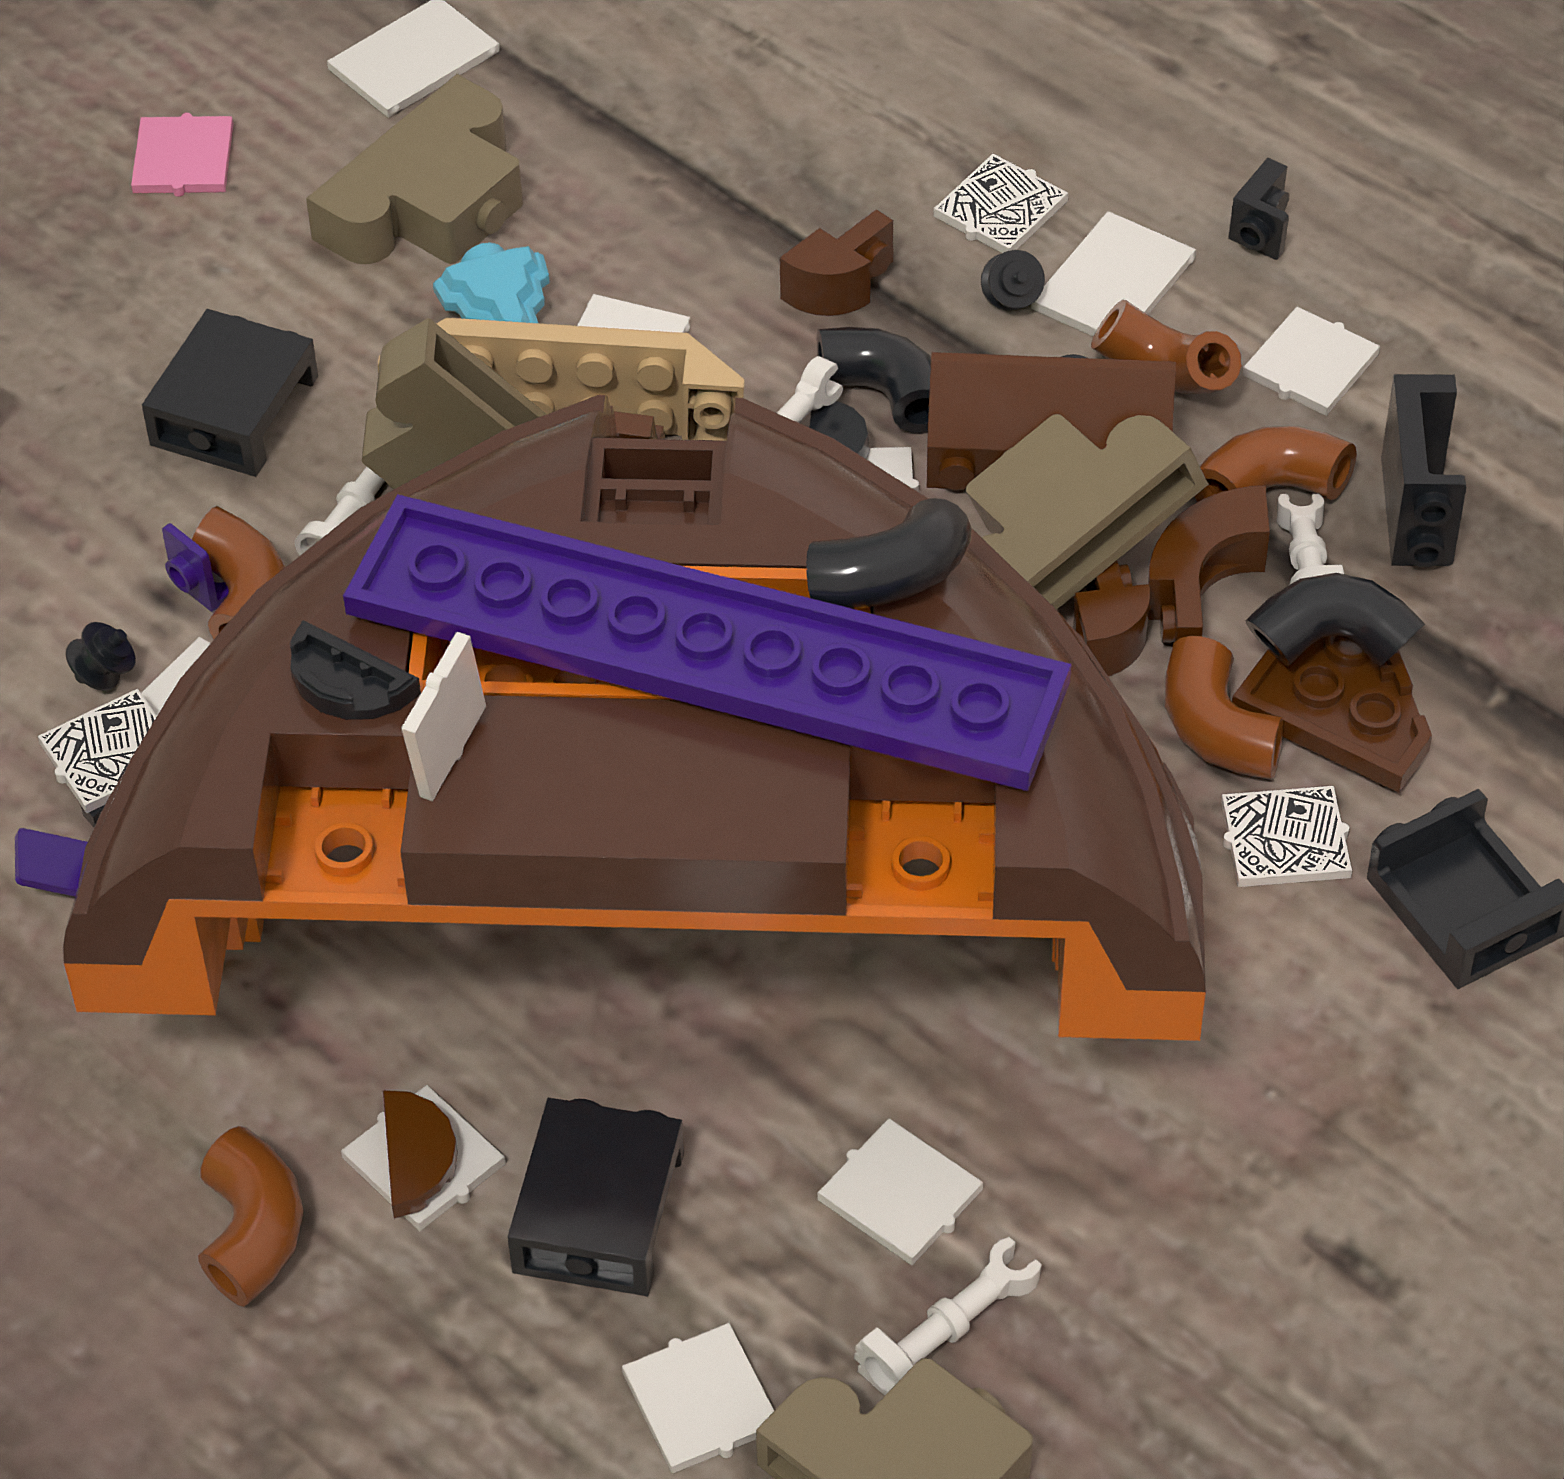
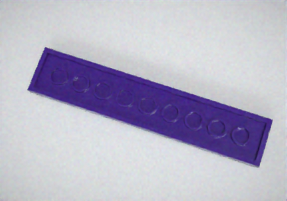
[343,494,1071,791]

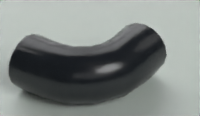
[817,327,931,433]
[806,498,971,609]
[1245,572,1425,667]

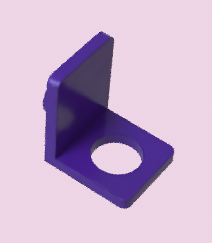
[162,523,228,612]
[15,828,88,897]

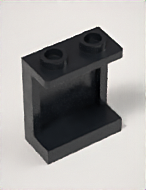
[142,309,318,477]
[1382,374,1467,567]
[1367,789,1564,990]
[507,1097,684,1297]

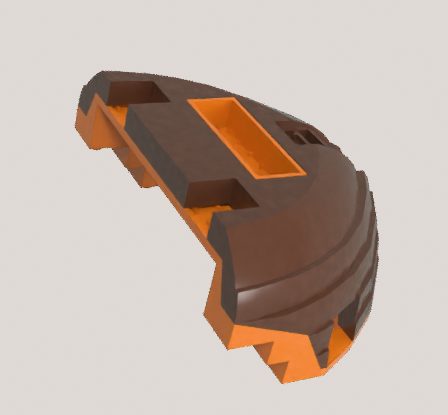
[63,395,1206,1041]

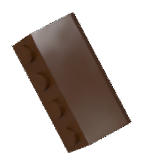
[926,352,1176,490]

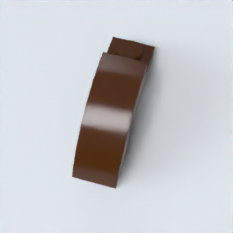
[1148,486,1270,647]

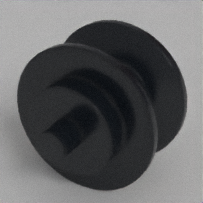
[981,250,1045,311]
[65,622,136,691]

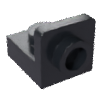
[1228,157,1289,260]

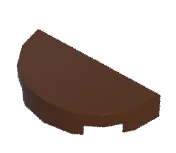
[383,1090,458,1219]

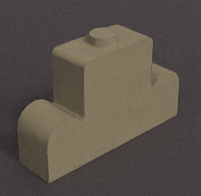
[306,74,523,264]
[361,318,546,489]
[966,414,1209,610]
[756,1358,1033,1479]

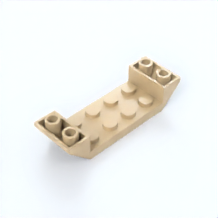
[377,318,744,441]

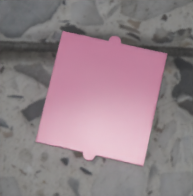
[131,113,234,197]

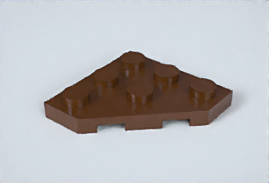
[1232,635,1432,793]

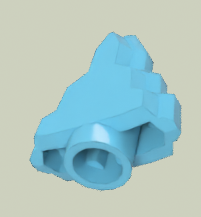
[433,243,550,323]

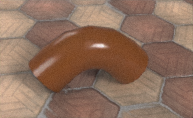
[1091,299,1241,394]
[1194,426,1357,502]
[192,506,286,639]
[1165,636,1284,779]
[198,1126,304,1307]

